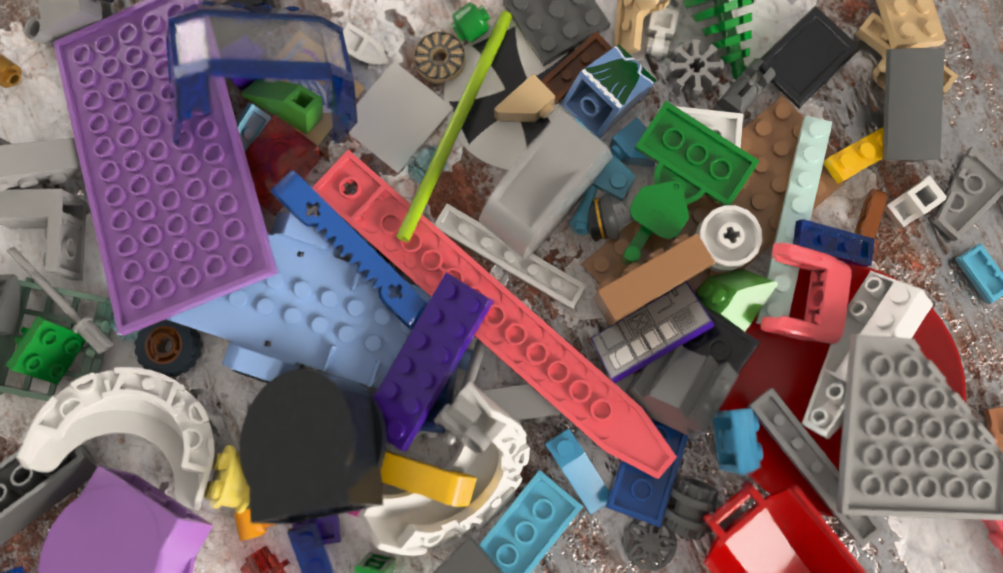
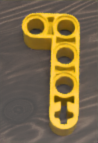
[381,450,477,507]

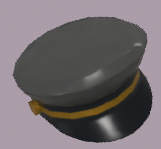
[588,194,620,242]

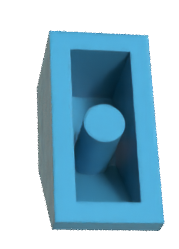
[609,117,655,167]

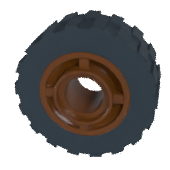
[134,319,202,377]

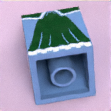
[560,44,657,139]

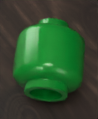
[450,2,490,43]

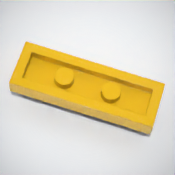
[823,127,884,184]

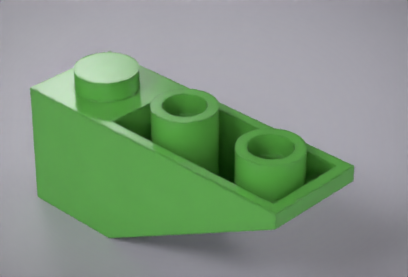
[242,77,323,134]

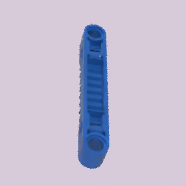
[270,170,428,331]

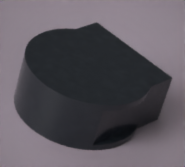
[240,369,387,525]

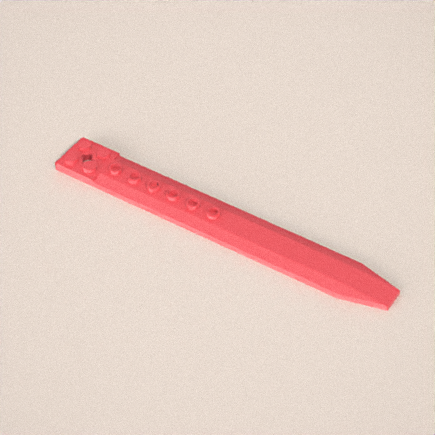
[312,149,677,479]

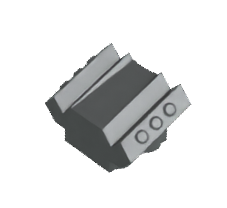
[626,345,738,436]

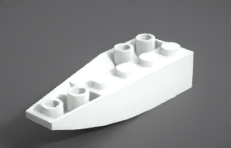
[802,271,933,439]

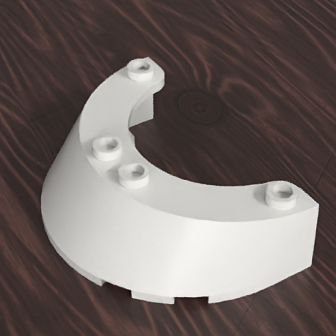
[17,367,214,511]
[358,382,529,555]

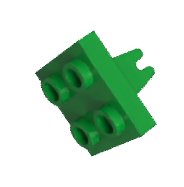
[5,316,86,385]

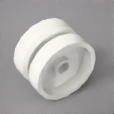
[694,206,762,272]

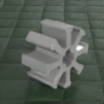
[666,39,724,100]

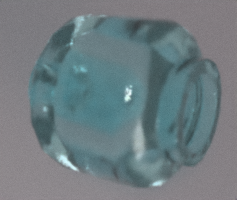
[407,144,447,184]

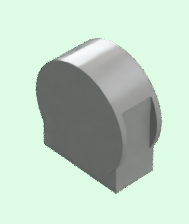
[479,109,613,259]

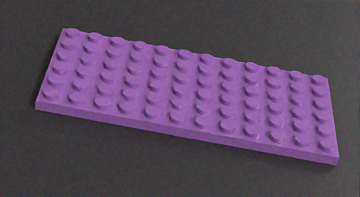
[53,0,279,335]

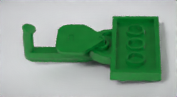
[621,100,760,265]

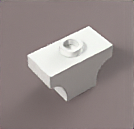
[884,175,946,229]

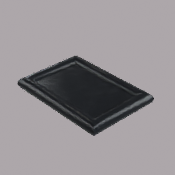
[758,5,861,108]

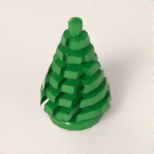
[682,0,754,80]

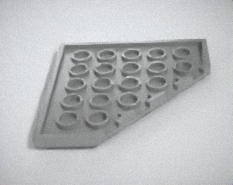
[836,334,1003,520]

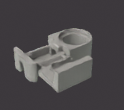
[434,395,492,454]

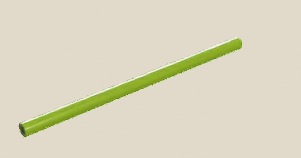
[396,11,513,242]

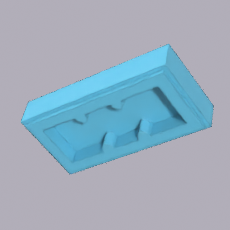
[955,243,1003,304]

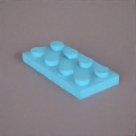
[479,469,583,573]

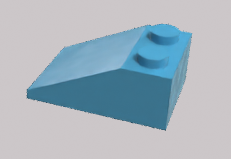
[712,408,763,474]

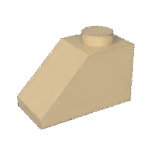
[494,73,555,122]

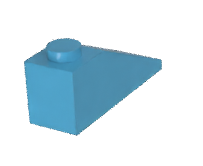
[544,428,610,514]

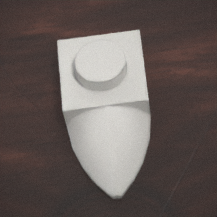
[335,22,388,64]

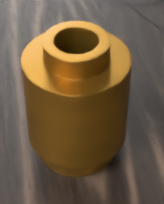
[0,53,22,88]

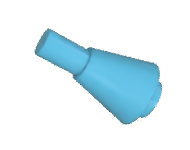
[569,185,597,235]

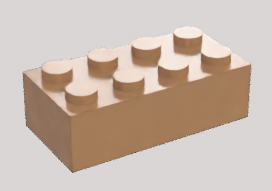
[593,233,716,326]

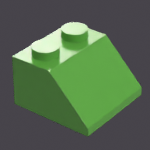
[696,269,778,331]

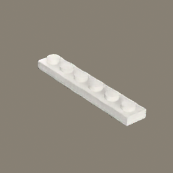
[434,204,587,310]

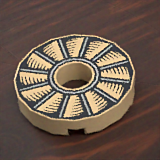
[414,31,466,84]

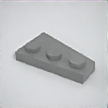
[933,146,1003,241]

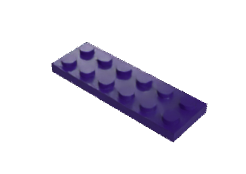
[374,273,494,451]

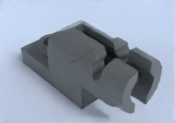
[712,58,776,114]

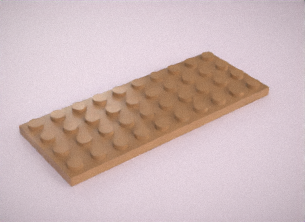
[581,95,851,295]

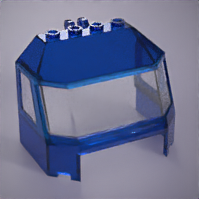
[166,1,358,144]

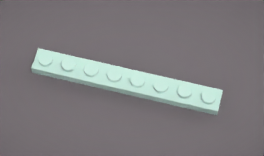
[755,115,832,324]

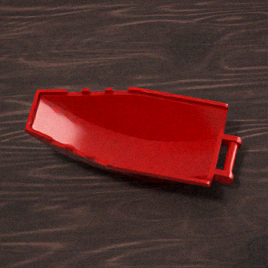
[702,480,866,573]

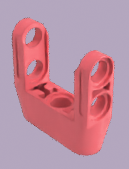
[761,243,851,344]

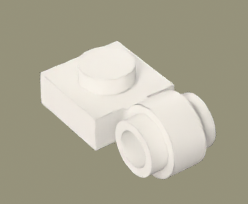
[645,8,679,58]

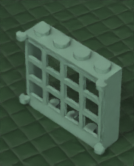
[0,277,114,401]

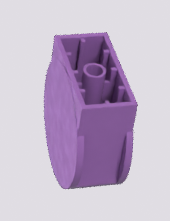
[38,465,213,573]

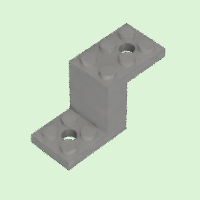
[0,138,87,280]

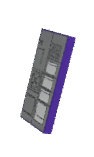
[591,281,715,383]

